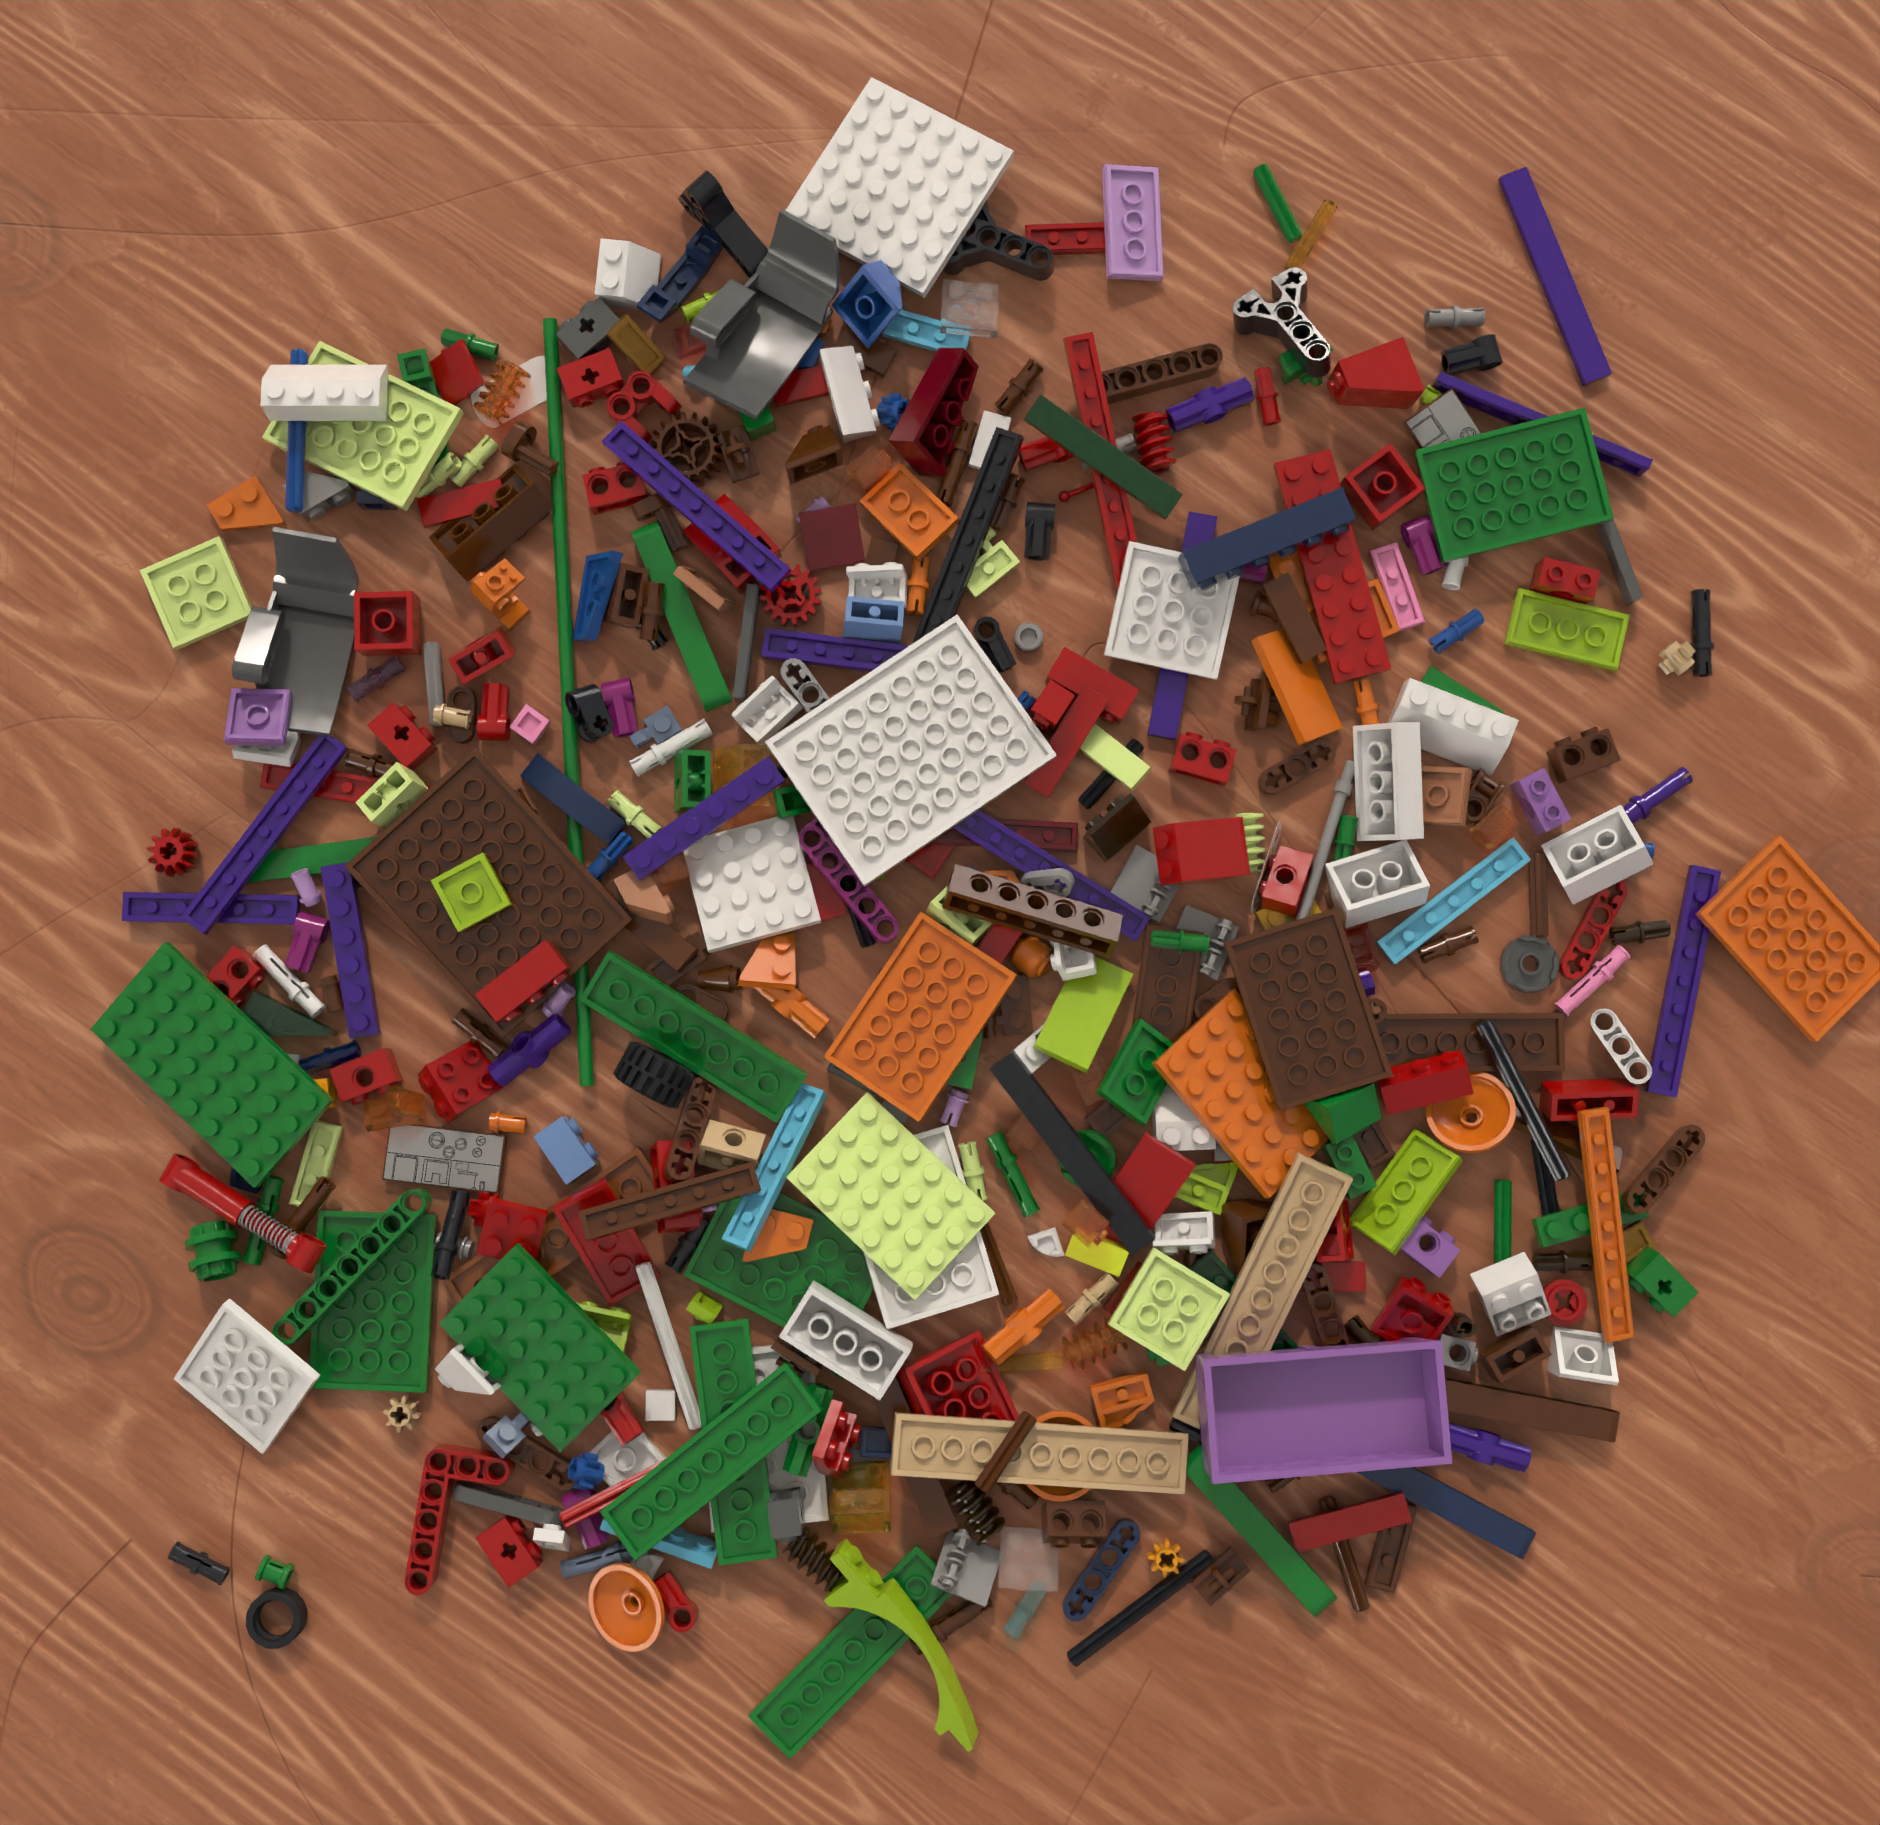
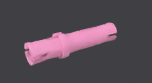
[1554,945,1631,1017]

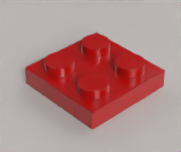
[476,1197,548,1261]

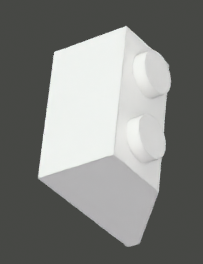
[595,238,662,310]

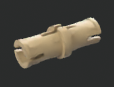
[1065,1272,1119,1326]

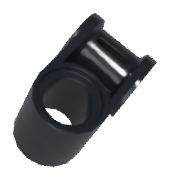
[565,684,613,743]

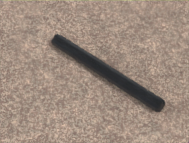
[1477,1019,1570,1181]
[1067,1550,1214,1667]

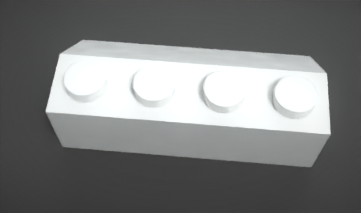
[260,365,388,421]
[1388,678,1519,776]
[1353,722,1424,841]
[779,1280,913,1400]

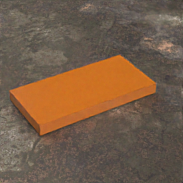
[1251,629,1343,746]

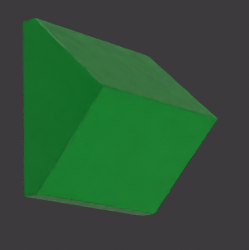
[1304,1082,1381,1146]

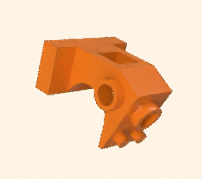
[468,558,531,631]

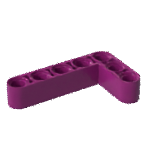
[798,818,899,944]

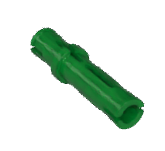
[985,1131,1040,1218]
[242,1175,285,1265]

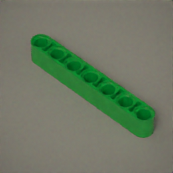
[631,521,733,712]
[272,1188,432,1345]
[1186,1444,1337,1618]

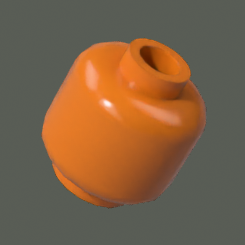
[1011,935,1053,978]

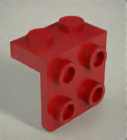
[417,1041,503,1124]

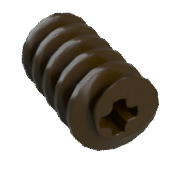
[945,1480,1006,1546]
[782,1526,843,1593]

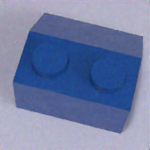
[831,260,902,348]

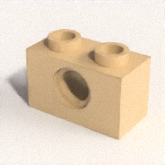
[697,1120,766,1170]

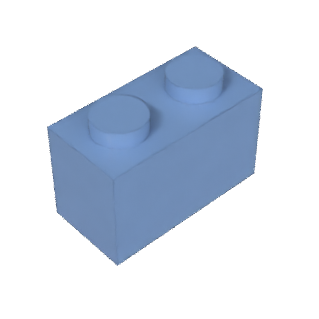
[843,596,904,644]
[533,1116,599,1185]

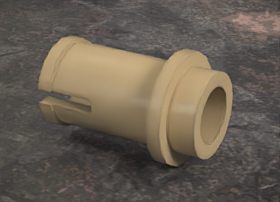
[433,703,472,729]

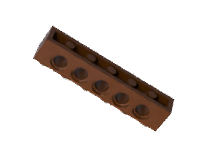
[942,864,1123,958]

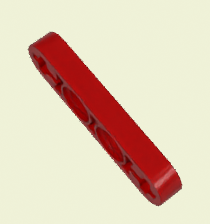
[1559,880,1628,980]

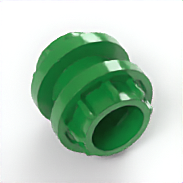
[184,1221,242,1282]

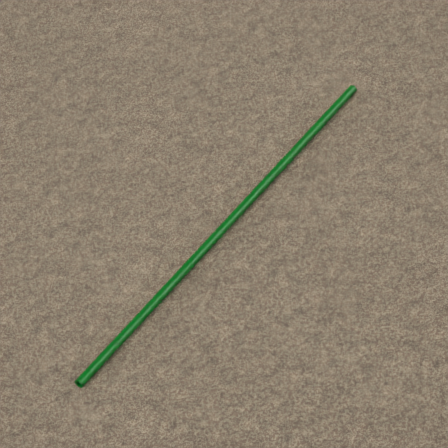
[543,318,594,1087]

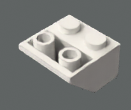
[1470,1252,1552,1337]

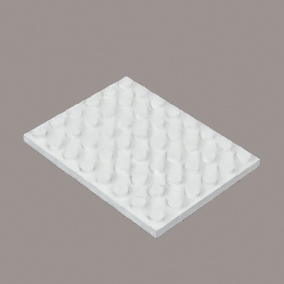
[765,615,1057,887]

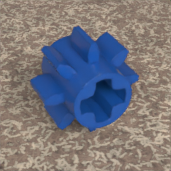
[877,393,909,430]
[568,1452,605,1491]

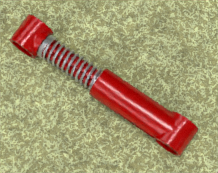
[159,1153,327,1273]

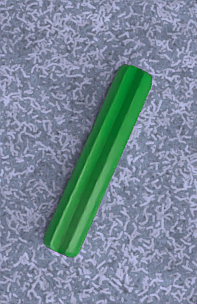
[1253,163,1303,243]
[1494,1179,1512,1264]

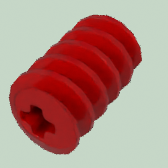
[1132,412,1177,475]

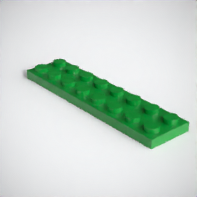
[579,950,808,1123]
[689,1318,779,1566]
[600,1362,824,1561]
[748,1543,952,1759]

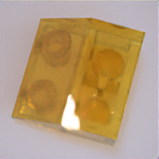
[713,744,771,806]
[830,1461,891,1535]

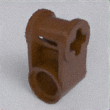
[1465,768,1505,825]

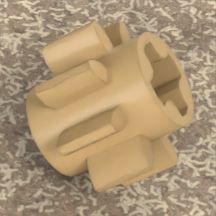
[1658,640,1696,676]
[383,1394,422,1433]

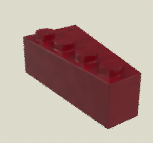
[888,348,979,477]

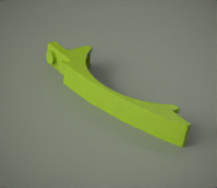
[824,1539,979,1752]

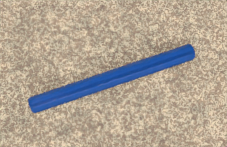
[285,349,308,513]

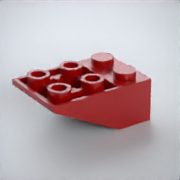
[682,494,782,594]

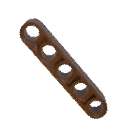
[1102,343,1223,404]

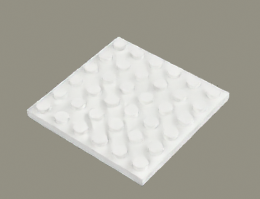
[785,77,1015,298]

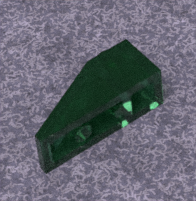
[243,992,339,1036]

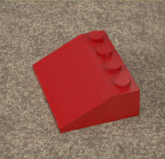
[896,1330,1019,1421]

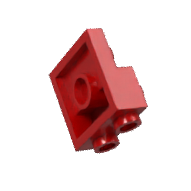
[1371,1276,1454,1341]
[812,1399,862,1480]

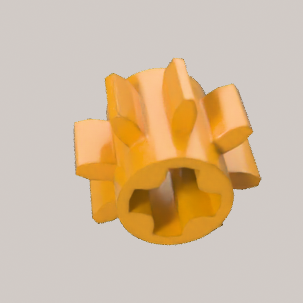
[1146,1537,1185,1578]

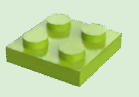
[430,852,512,933]

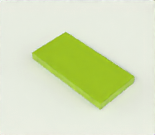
[1504,588,1630,672]
[1033,956,1133,1073]
[1350,1128,1463,1255]

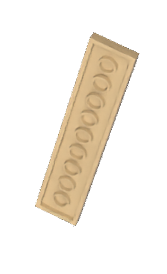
[1172,1152,1353,1429]
[890,1412,1189,1494]

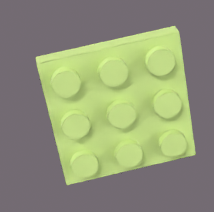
[140,536,252,650]
[1107,1247,1230,1371]

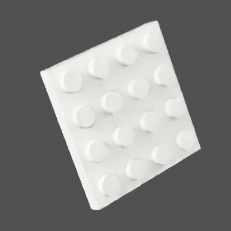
[1103,541,1240,680]
[683,816,822,953]
[174,1298,320,1454]

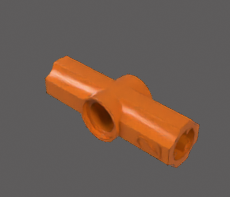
[752,987,830,1039]
[981,1288,1065,1365]

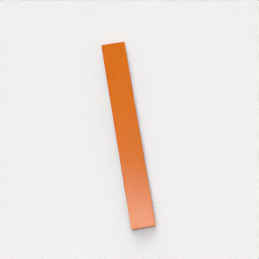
[1577,1107,1635,1343]

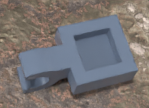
[629,705,683,749]
[482,1411,530,1459]

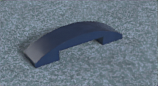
[636,226,723,323]
[520,753,626,845]

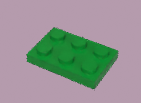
[1096,1019,1173,1125]

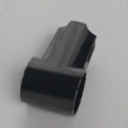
[1441,334,1503,375]
[1024,501,1056,561]
[972,616,1017,674]

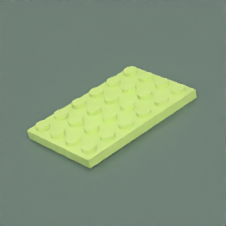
[262,341,464,511]
[786,1092,995,1300]

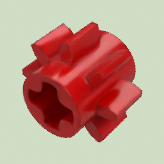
[467,1192,500,1226]

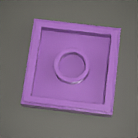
[224,688,292,746]

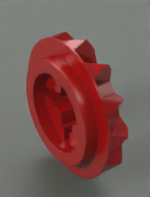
[1544,1279,1588,1326]

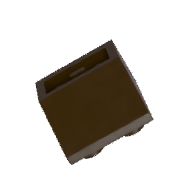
[1083,793,1151,863]

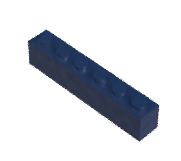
[1178,487,1356,591]

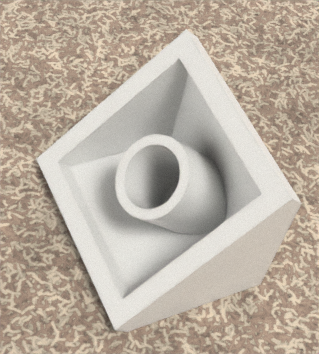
[1547,1326,1619,1386]

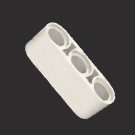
[1591,1009,1652,1084]

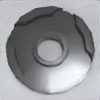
[1500,935,1559,993]

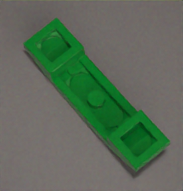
[397,348,450,464]

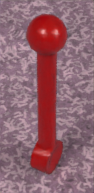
[1059,482,1094,502]

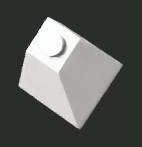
[435,1344,501,1395]

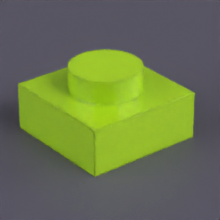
[686,1290,724,1324]

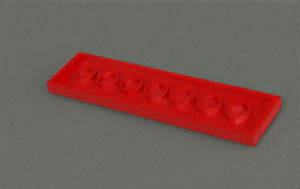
[1273,449,1391,685]

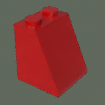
[1327,337,1425,409]
[1153,817,1251,886]

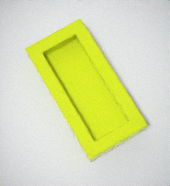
[1065,1226,1129,1277]

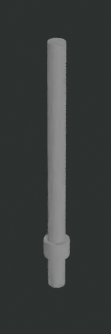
[1295,760,1354,920]

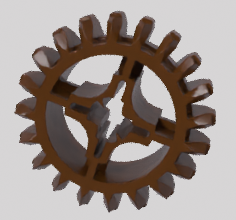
[649,411,725,487]

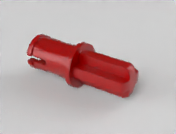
[1254,367,1281,426]

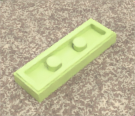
[1079,724,1152,792]
[289,1120,344,1212]

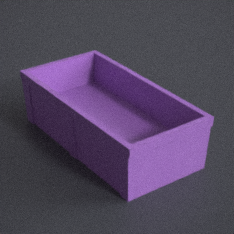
[1195,1337,1452,1484]

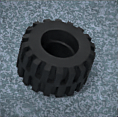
[613,1042,695,1108]

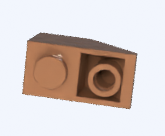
[613,870,675,925]

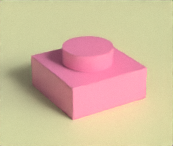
[510,704,551,745]

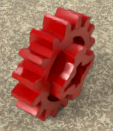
[760,563,822,627]

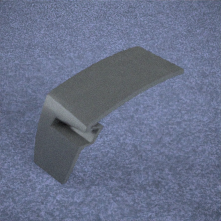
[683,209,840,420]
[232,527,359,737]

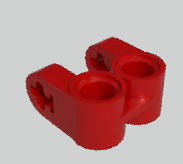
[607,371,682,443]

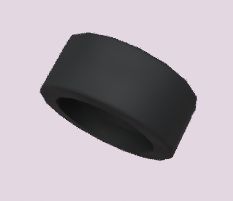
[246,1587,307,1649]

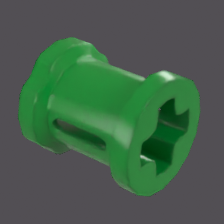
[255,1555,295,1590]

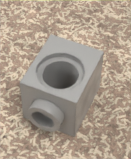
[1437,1332,1478,1372]

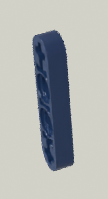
[1062,1518,1140,1621]

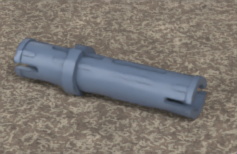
[560,1541,651,1580]

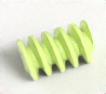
[1233,813,1265,873]

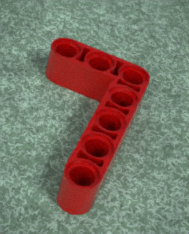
[404,1444,515,1595]

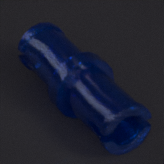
[299,1040,362,1075]

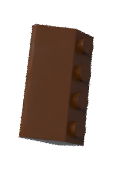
[428,464,554,582]

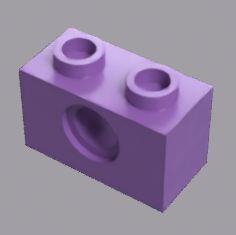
[1510,768,1571,836]
[1400,1215,1460,1278]

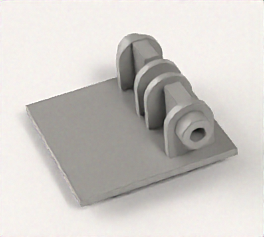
[1111,845,1180,923]
[1176,905,1239,980]
[930,1528,1003,1607]

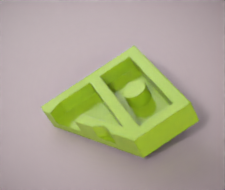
[1174,1162,1239,1216]

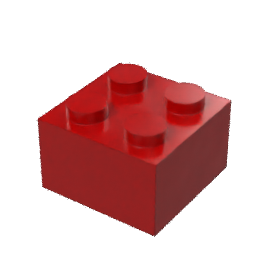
[1340,443,1426,530]
[354,591,421,656]

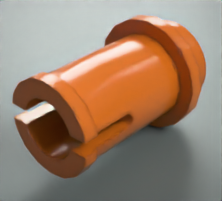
[489,1111,527,1134]

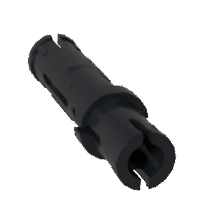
[1690,589,1714,677]
[431,1190,471,1280]

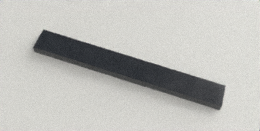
[913,427,1024,643]
[989,1050,1156,1255]

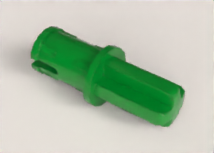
[441,328,499,361]
[1333,815,1359,861]
[1150,930,1210,954]

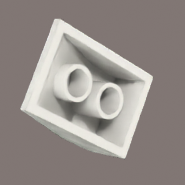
[1152,1084,1216,1151]

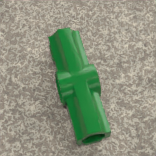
[782,1382,834,1477]

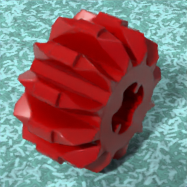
[146,828,200,877]

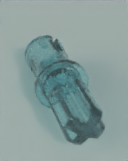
[1003,1580,1048,1640]

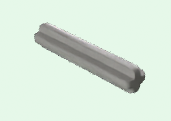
[423,642,446,727]

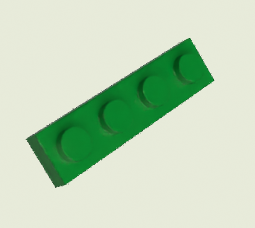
[1531,1192,1649,1248]

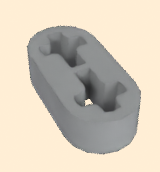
[1020,868,1075,897]

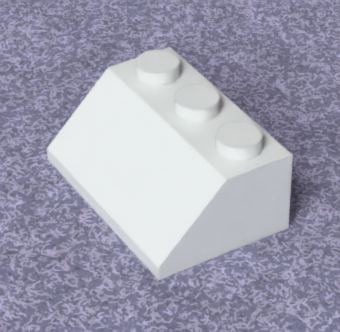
[820,346,880,443]
[1541,805,1654,905]
[1325,840,1430,928]

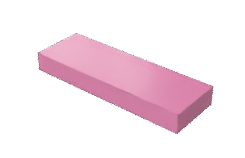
[1368,542,1425,632]

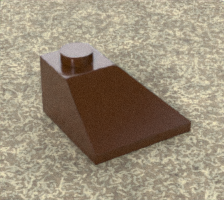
[785,425,843,485]
[1221,1198,1273,1272]

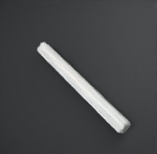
[636,1262,701,1430]

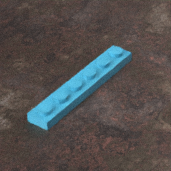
[1375,837,1531,965]
[722,1083,828,1252]

